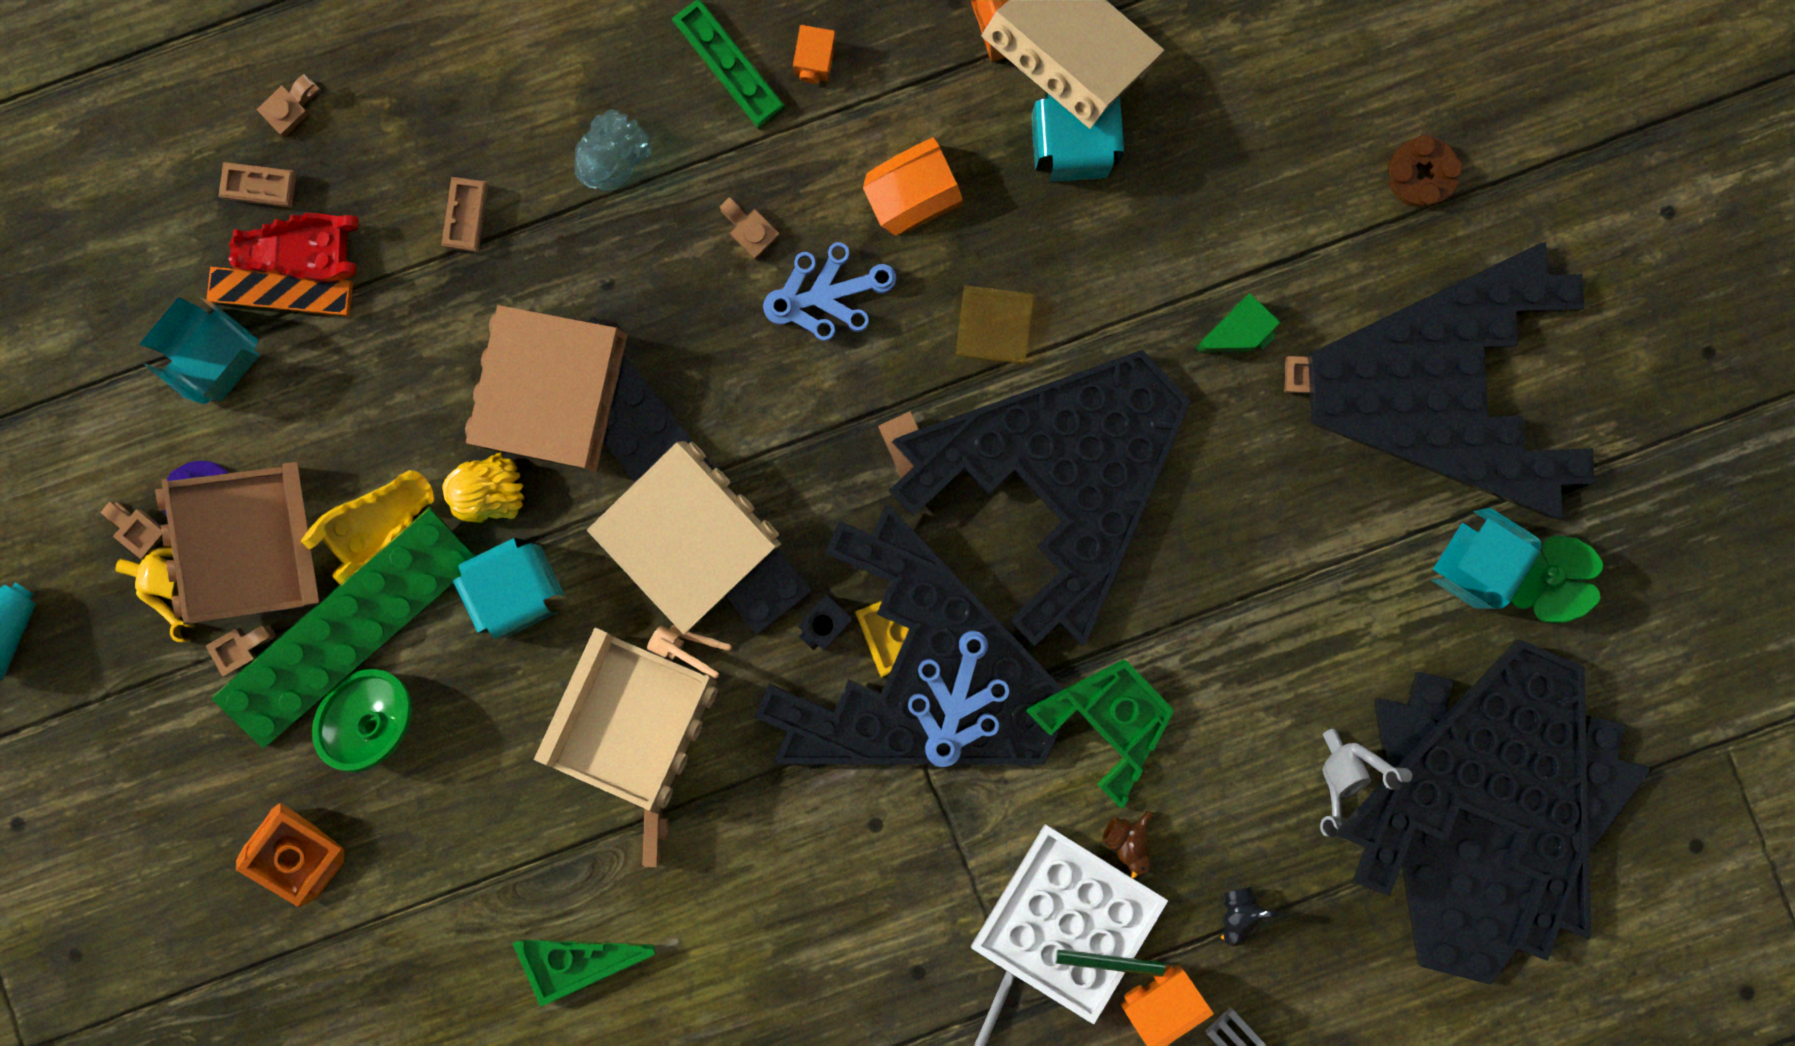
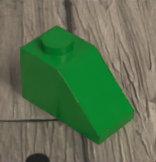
[1195,293,1280,353]

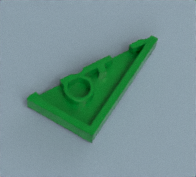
[512,939,657,1007]

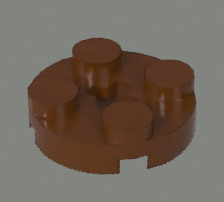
[1388,135,1462,208]

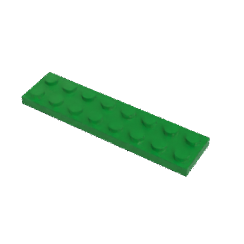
[212,507,476,749]

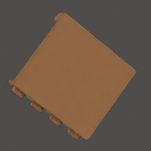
[465,305,628,472]
[155,462,319,625]

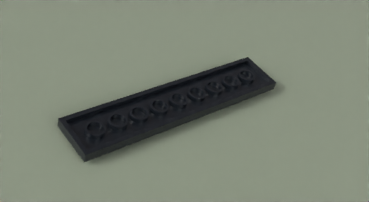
[586,316,812,635]

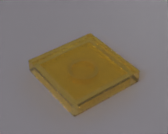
[955,285,1034,364]

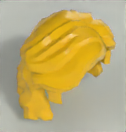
[442,452,524,523]

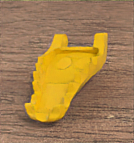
[301,470,434,585]

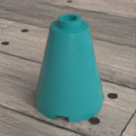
[0,582,36,683]

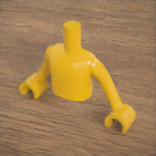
[116,546,195,642]

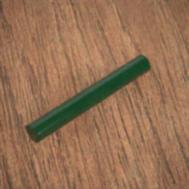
[1055,949,1165,977]

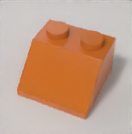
[1120,964,1214,1046]

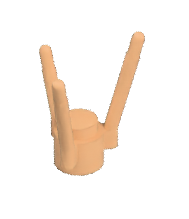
[647,624,732,678]

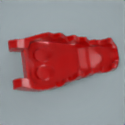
[228,212,359,282]

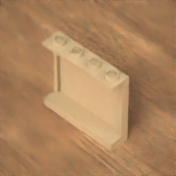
[981,0,1164,129]
[587,441,782,635]
[534,628,718,814]

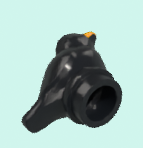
[1221,887,1278,946]

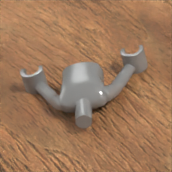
[1320,729,1412,837]

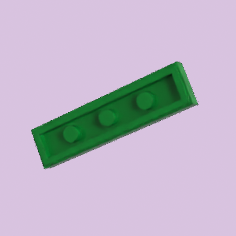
[672,0,786,130]

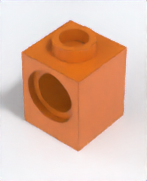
[793,25,836,84]

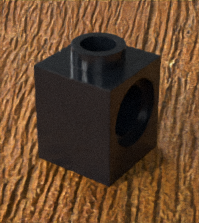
[798,595,853,650]

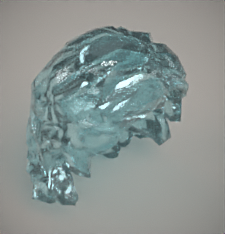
[574,109,651,192]

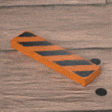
[206,267,353,317]

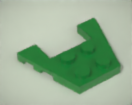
[1026,659,1174,809]

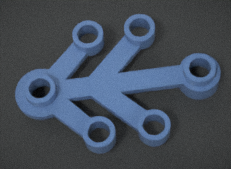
[763,242,896,342]
[908,630,1009,767]

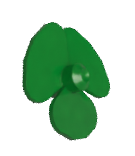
[1511,535,1603,623]

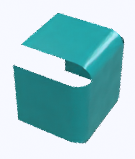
[1031,92,1124,182]
[139,296,259,404]
[1430,508,1542,609]
[453,537,565,639]

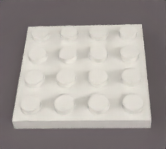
[971,824,1168,1024]

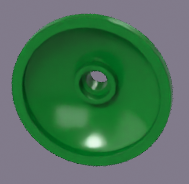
[312,669,412,773]

